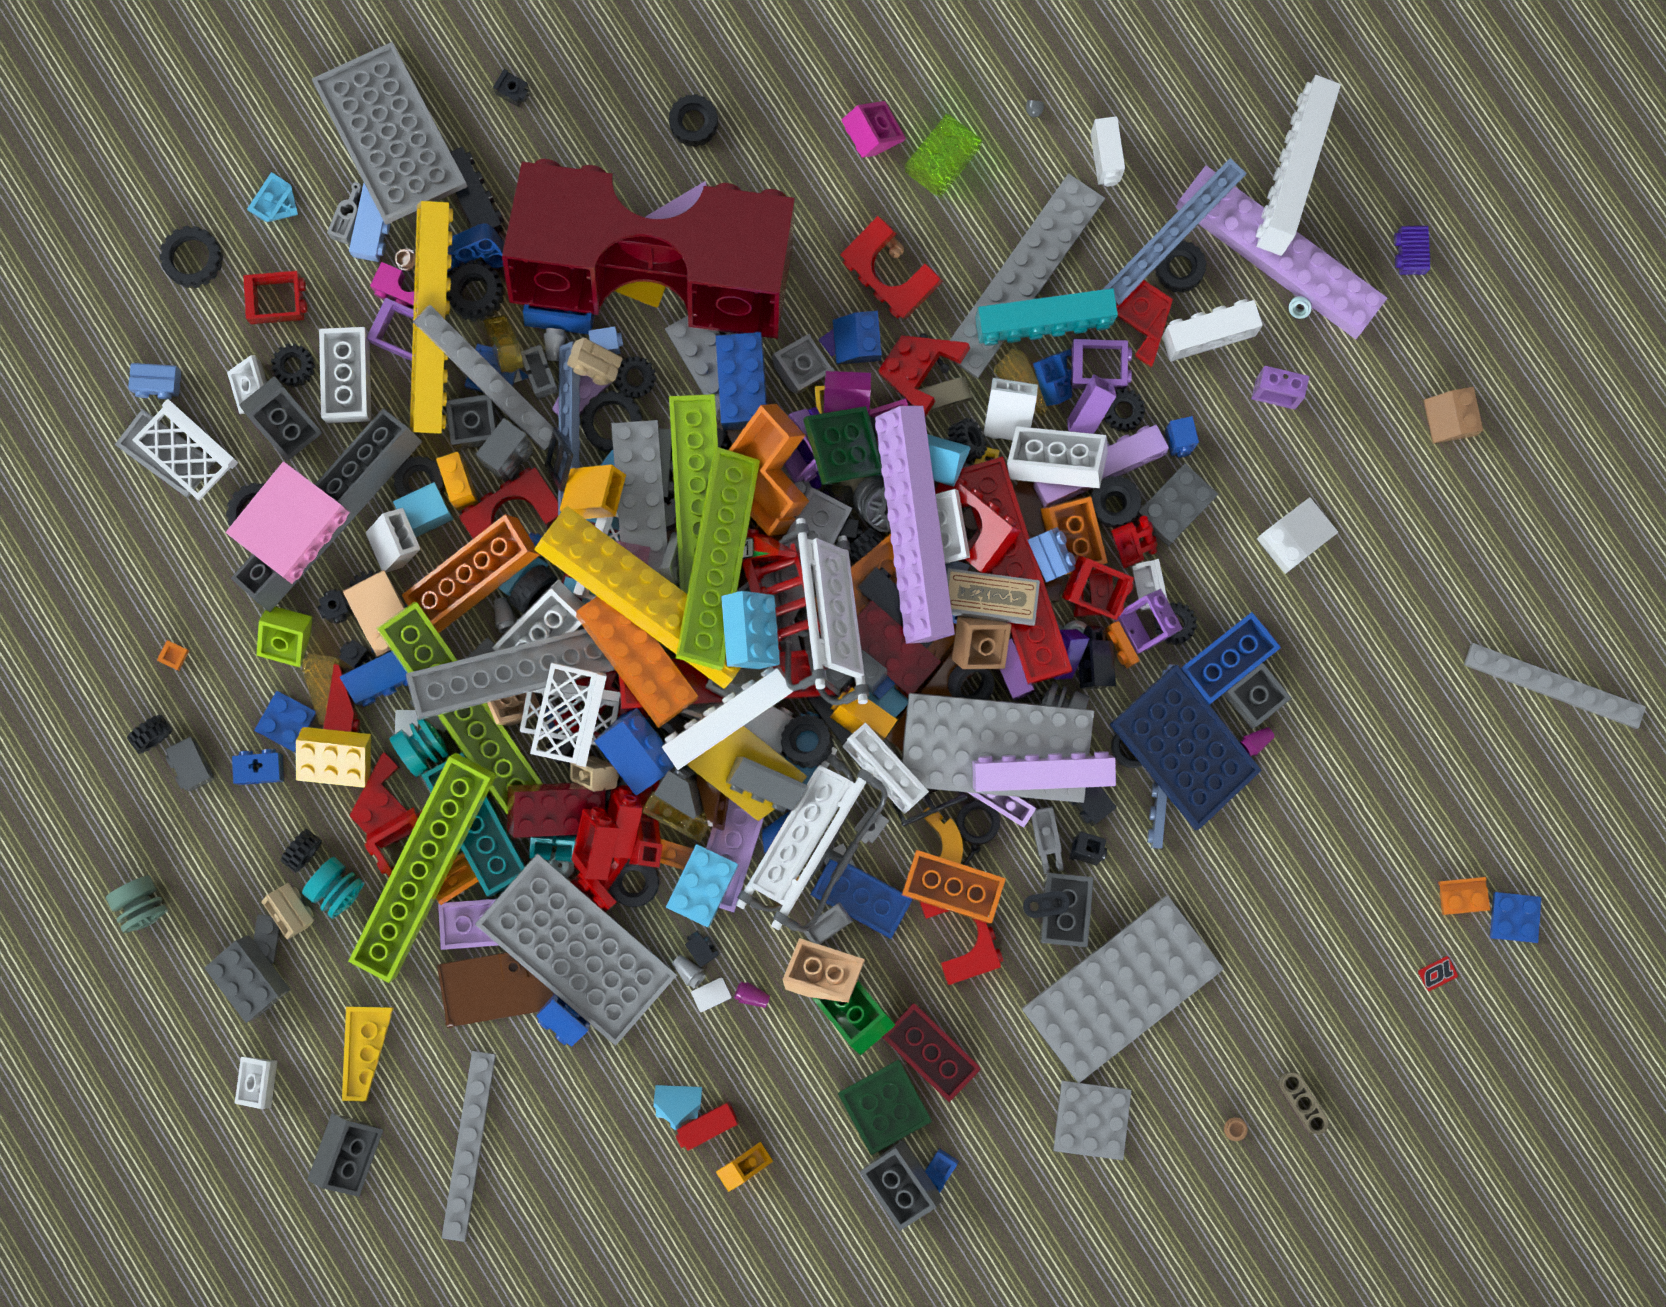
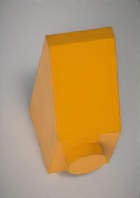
[716,1142,773,1192]

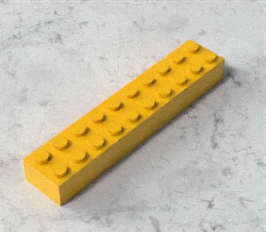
[410,201,453,433]
[534,505,741,689]

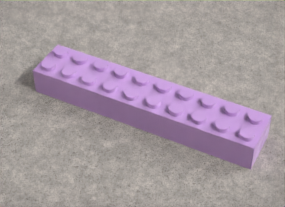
[1176,166,1387,339]
[875,406,955,644]

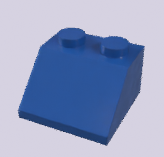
[833,311,882,365]
[536,994,590,1047]

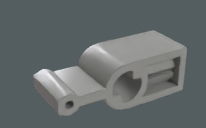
[327,182,362,246]

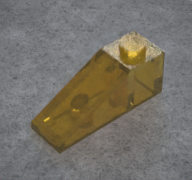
[483,315,524,373]
[993,348,1048,417]
[302,653,339,726]
[642,791,710,843]

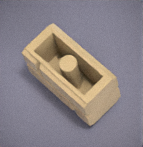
[567,337,622,386]
[570,756,619,791]
[262,883,314,940]

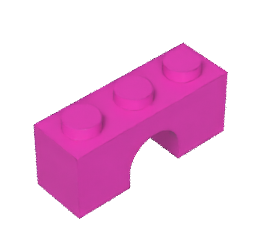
[370,262,414,309]

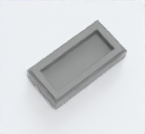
[804,902,853,945]

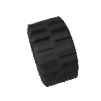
[446,260,505,322]

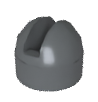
[1026,100,1044,117]

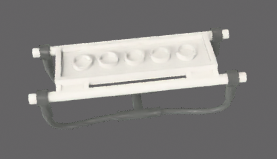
[772,518,869,705]
[736,747,888,932]

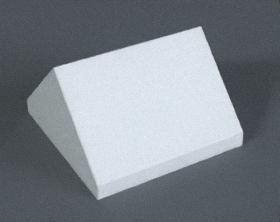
[227,355,267,414]
[235,1057,277,1109]

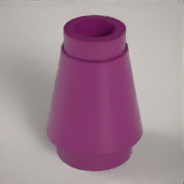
[1239,727,1275,756]
[734,981,770,1008]

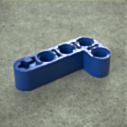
[447,224,505,272]

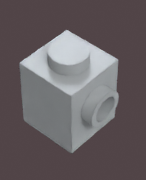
[854,807,889,844]

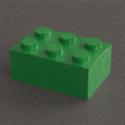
[812,979,896,1056]

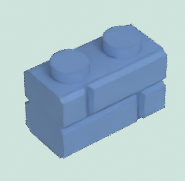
[128,363,181,400]
[1028,527,1076,582]

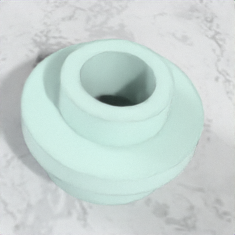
[1289,296,1312,319]

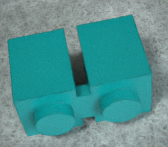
[529,835,577,862]

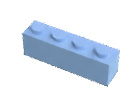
[349,184,390,262]

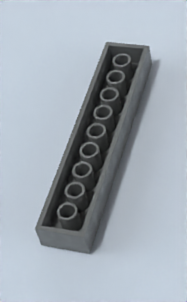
[231,408,422,612]

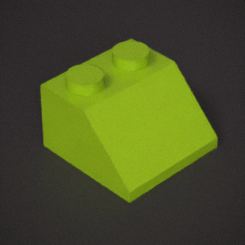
[256,606,312,667]

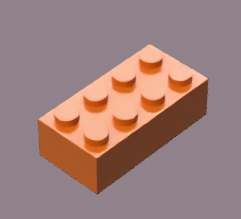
[902,850,1006,924]

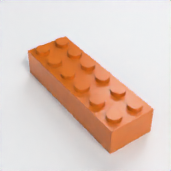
[402,514,540,633]
[576,596,698,728]

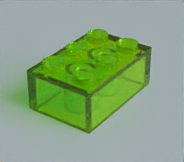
[905,113,982,199]

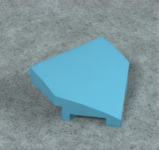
[247,172,298,222]
[654,1085,702,1130]

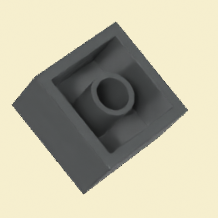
[446,395,497,450]
[1223,663,1292,729]

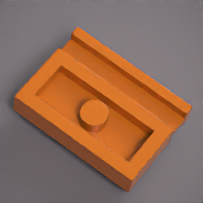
[436,852,479,905]
[1438,877,1490,915]

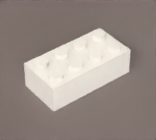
[1162,299,1263,362]
[319,327,371,423]
[1007,427,1108,488]
[492,580,585,651]

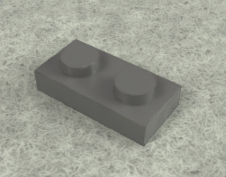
[254,914,280,963]

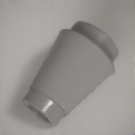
[544,328,566,361]
[494,597,517,633]
[672,955,706,989]

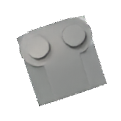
[772,334,834,394]

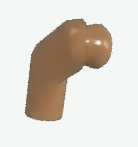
[886,237,905,258]

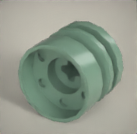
[105,875,168,933]

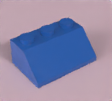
[523,304,595,334]
[340,651,408,707]
[594,708,675,795]

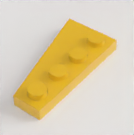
[342,1007,394,1101]

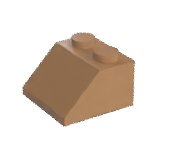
[1423,387,1483,444]
[952,616,1011,669]

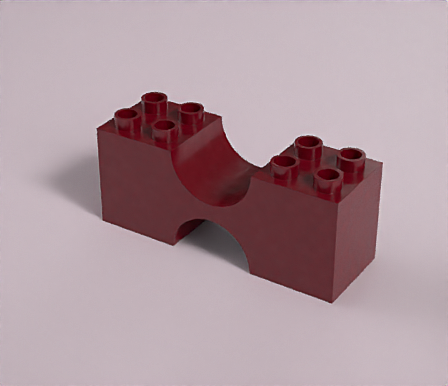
[502,159,795,339]

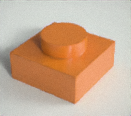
[157,640,189,671]

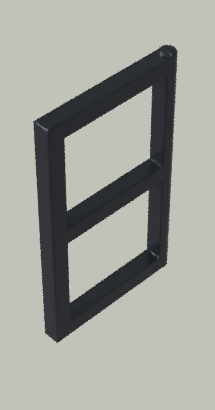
[544,427,573,491]
[892,789,968,827]

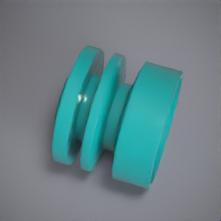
[389,719,449,777]
[302,857,365,919]

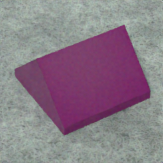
[824,371,871,414]

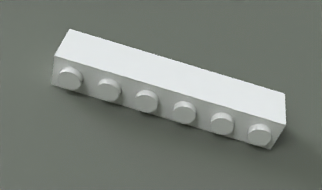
[662,666,793,770]

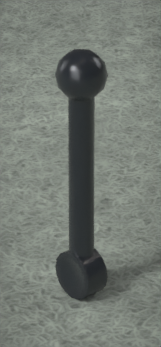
[919,333,950,373]
[962,844,981,866]

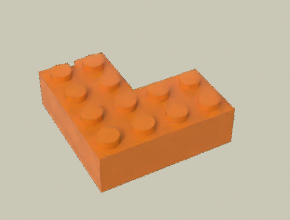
[729,404,809,536]

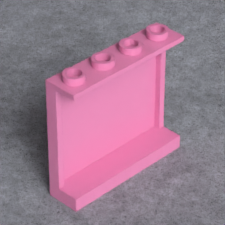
[225,461,350,584]

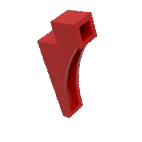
[629,780,663,867]

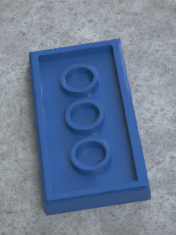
[810,859,913,939]

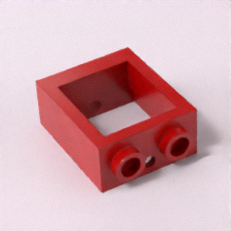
[243,271,307,324]
[1061,556,1134,620]
[606,785,643,859]
[364,807,419,877]
[571,807,619,880]
[675,1101,739,1151]

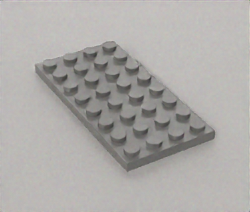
[312,42,467,225]
[902,693,1094,803]
[475,853,677,1046]
[1021,895,1224,1083]

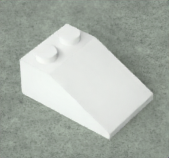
[1257,497,1338,574]

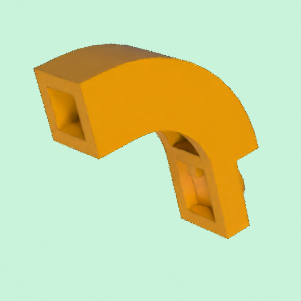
[923,807,963,864]

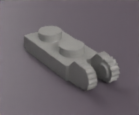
[1031,806,1064,874]

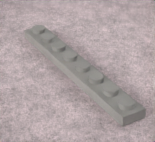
[413,305,553,450]
[1464,643,1646,729]
[442,1051,496,1242]

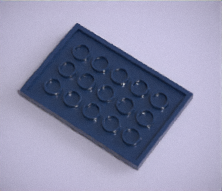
[1109,665,1262,830]

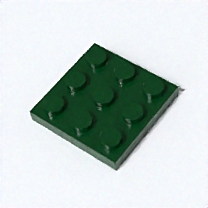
[803,406,882,485]
[838,1059,932,1155]

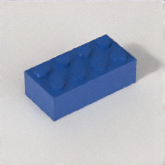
[716,332,767,431]
[1180,612,1281,704]

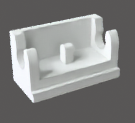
[1132,559,1168,611]

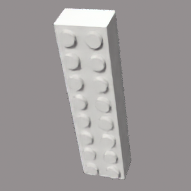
[1255,75,1341,256]

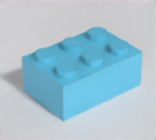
[722,591,780,669]
[666,844,739,928]

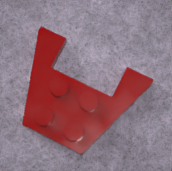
[1093,280,1173,368]
[878,335,971,417]
[349,752,422,849]

